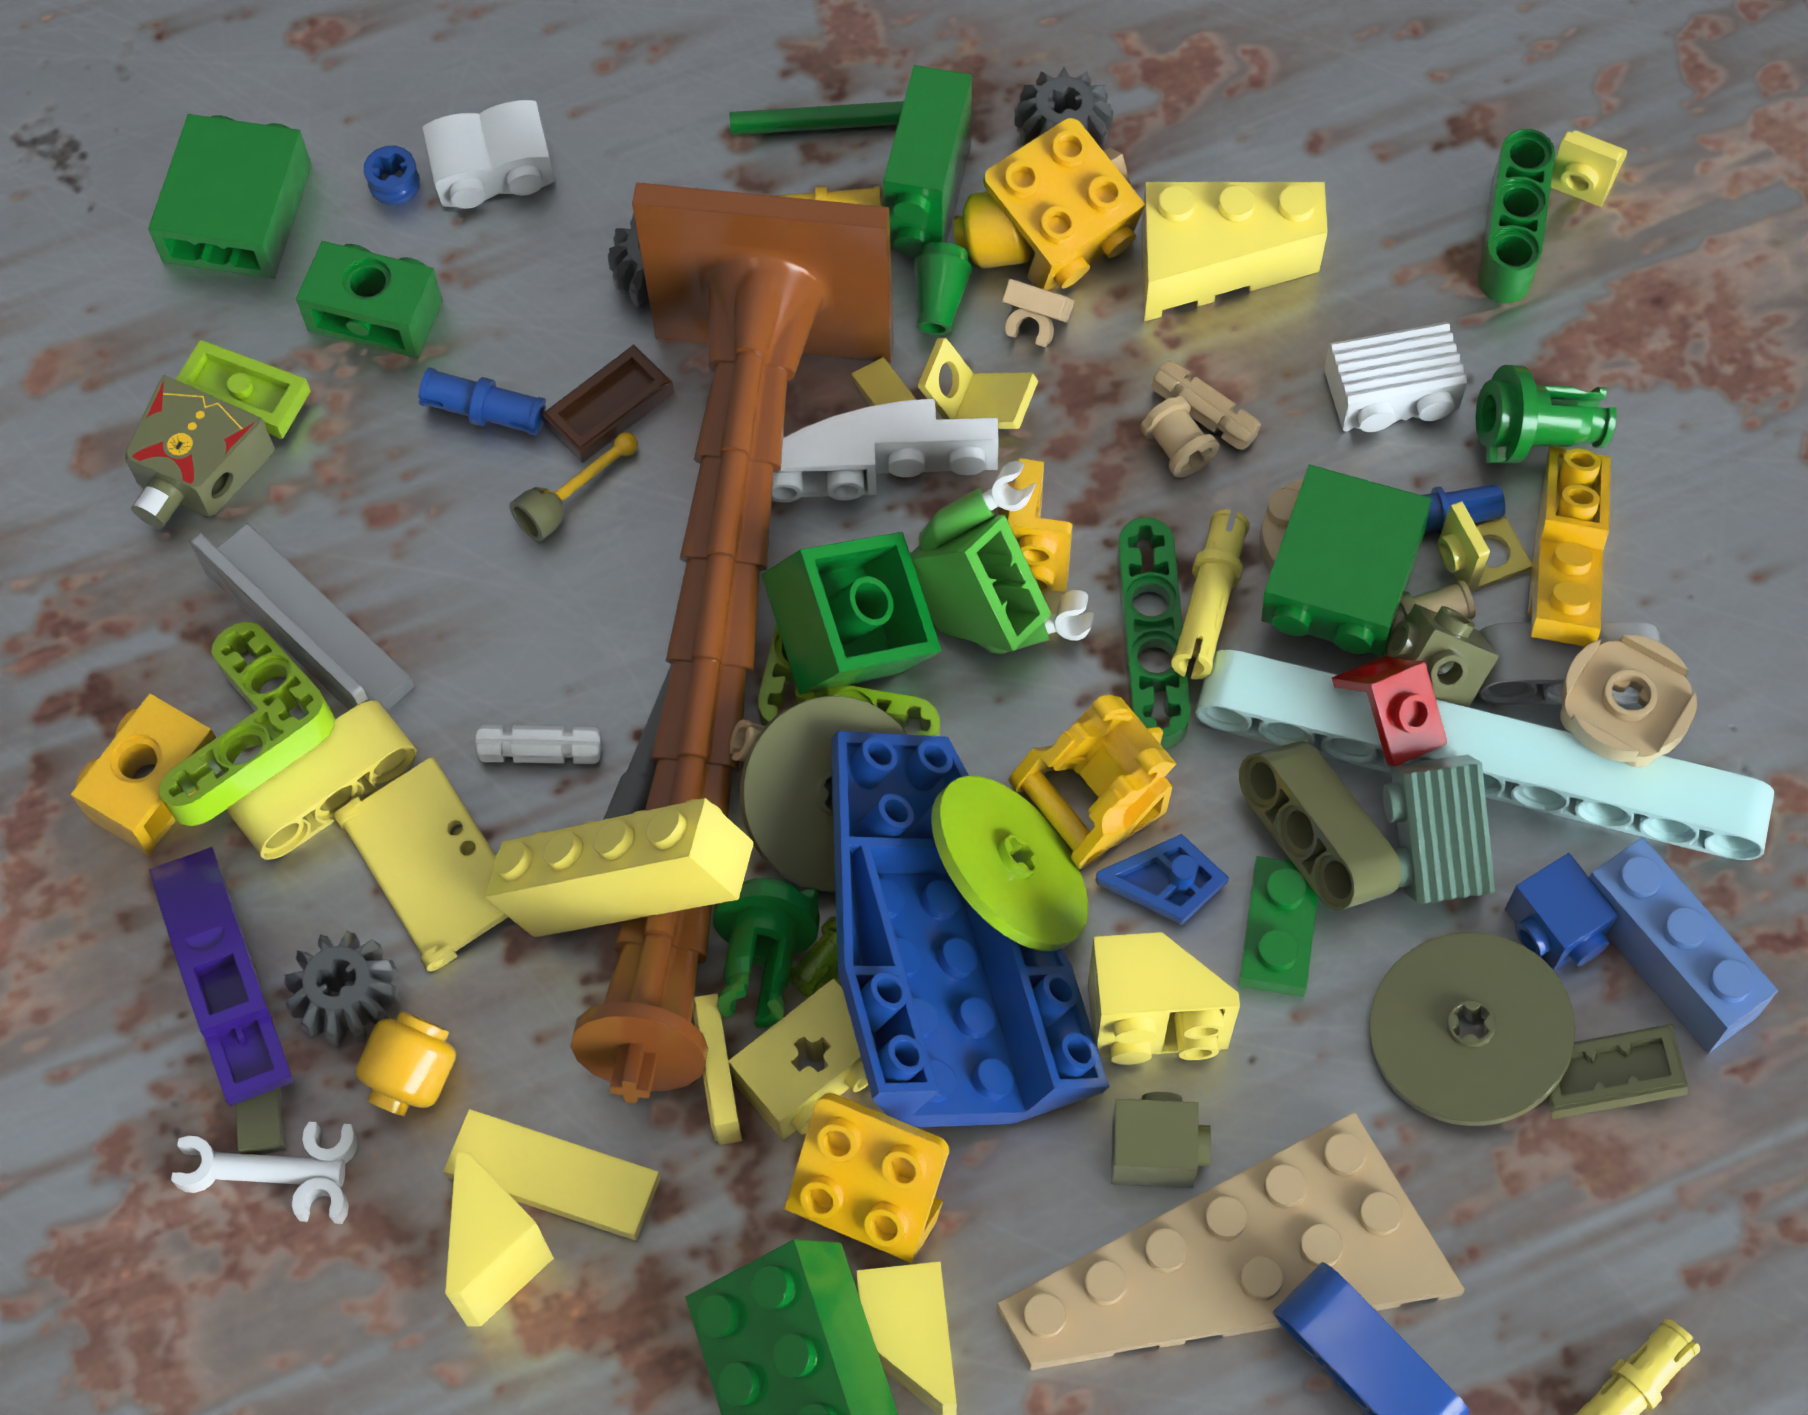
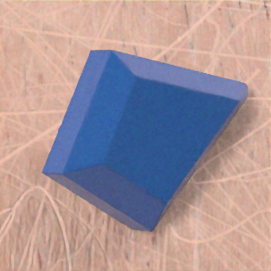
[1095,834,1229,925]

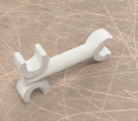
[171,1121,359,1224]

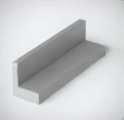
[189,523,415,711]

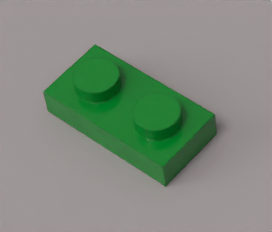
[1238,856,1318,997]

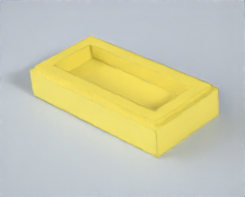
[693,993,742,1145]

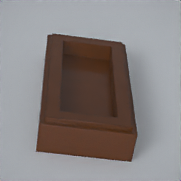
[541,344,674,463]

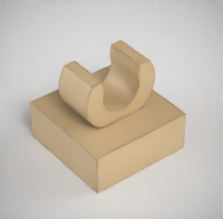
[1002,279,1075,347]

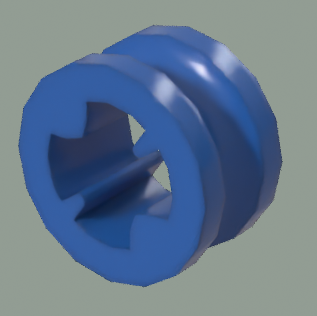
[364,145,420,205]

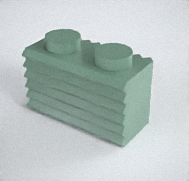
[1383,755,1496,904]

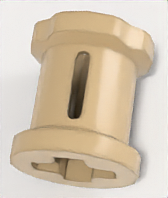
[1140,396,1219,478]

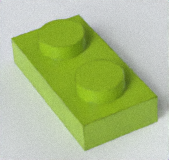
[175,339,311,439]

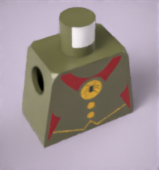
[125,375,275,529]

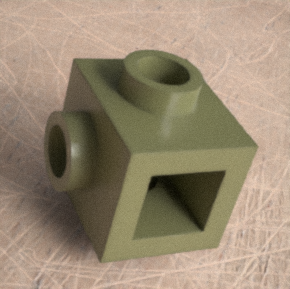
[1385,604,1499,707]

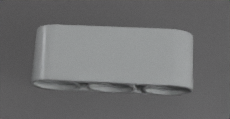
[1479,622,1660,705]

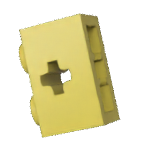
[728,978,868,1141]

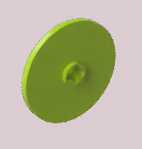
[931,776,1088,951]

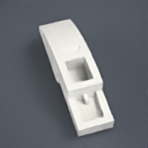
[772,398,999,502]

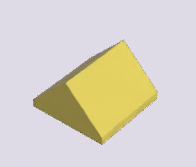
[445,1153,554,1326]

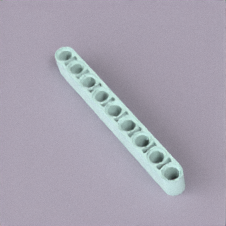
[1195,649,1774,860]

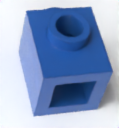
[1505,853,1618,970]

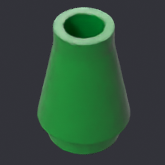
[914,242,973,336]

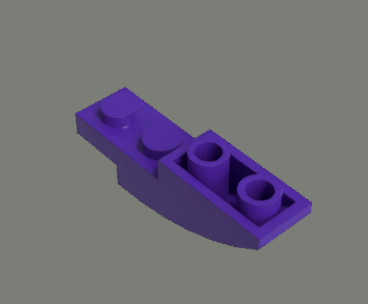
[149,847,294,1106]

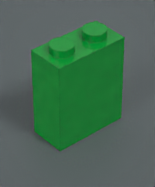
[883,65,972,258]
[148,114,312,279]
[1261,464,1432,656]

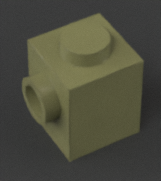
[1111,1092,1211,1188]

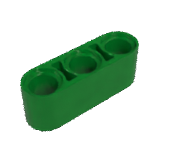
[1478,129,1555,303]

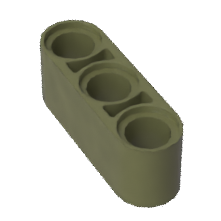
[1239,741,1402,910]

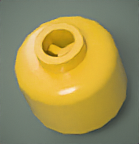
[954,191,1034,269]
[355,1011,456,1116]

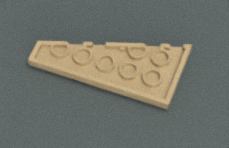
[997,1112,1465,1370]

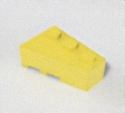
[1141,182,1328,322]

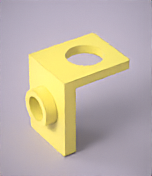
[1551,130,1627,207]
[918,338,1038,429]
[1437,501,1533,593]

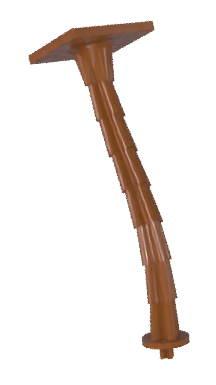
[570,182,894,1103]

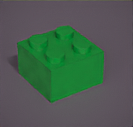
[761,532,942,695]

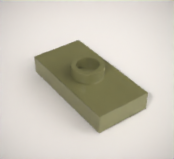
[1547,1024,1689,1120]

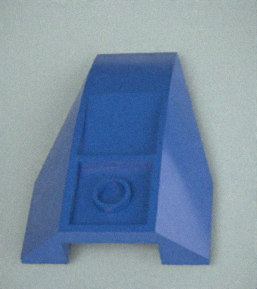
[831,731,1110,1127]

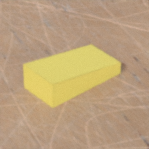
[851,357,917,406]

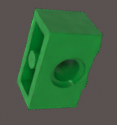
[296,241,443,359]

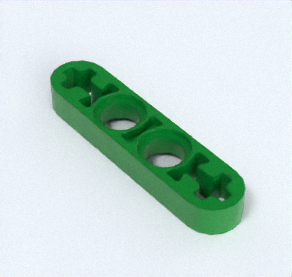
[1117,517,1191,749]

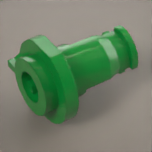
[1475,365,1617,464]
[713,878,820,1028]

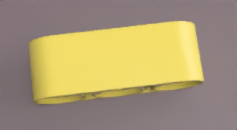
[226,700,417,860]

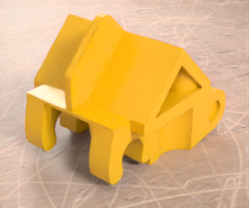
[1008,694,1177,869]

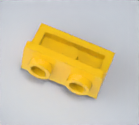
[998,458,1072,594]

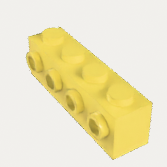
[484,798,754,938]

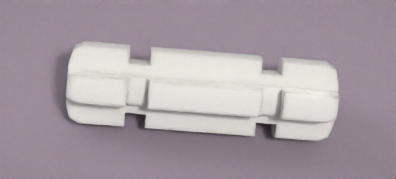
[475,724,602,764]

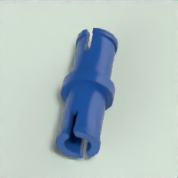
[418,367,546,436]

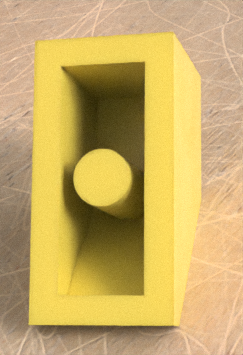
[856,1261,957,1415]

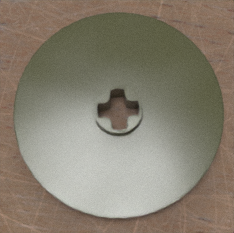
[740,696,908,892]
[1370,932,1575,1126]

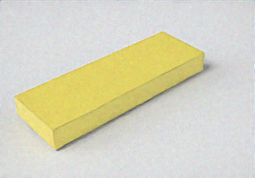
[443,1109,661,1241]

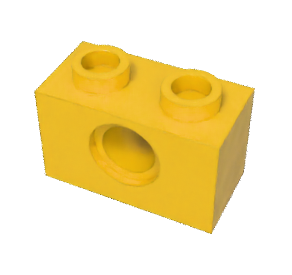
[70,693,216,856]

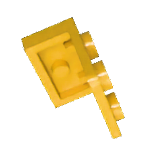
[983,118,1146,291]
[784,1093,949,1263]

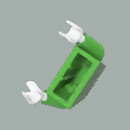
[910,461,1094,654]

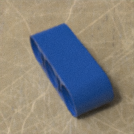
[1273,1262,1470,1415]

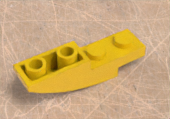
[1528,446,1611,647]

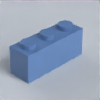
[1589,836,1779,1054]

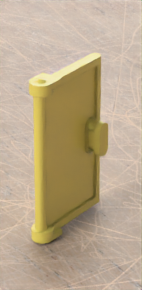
[334,757,508,972]

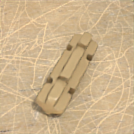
[1151,360,1261,450]

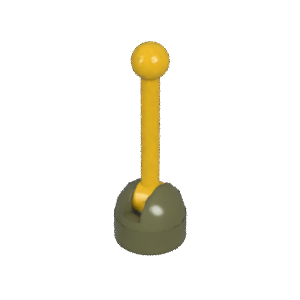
[509,432,638,542]

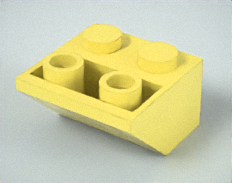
[1088,932,1240,1065]

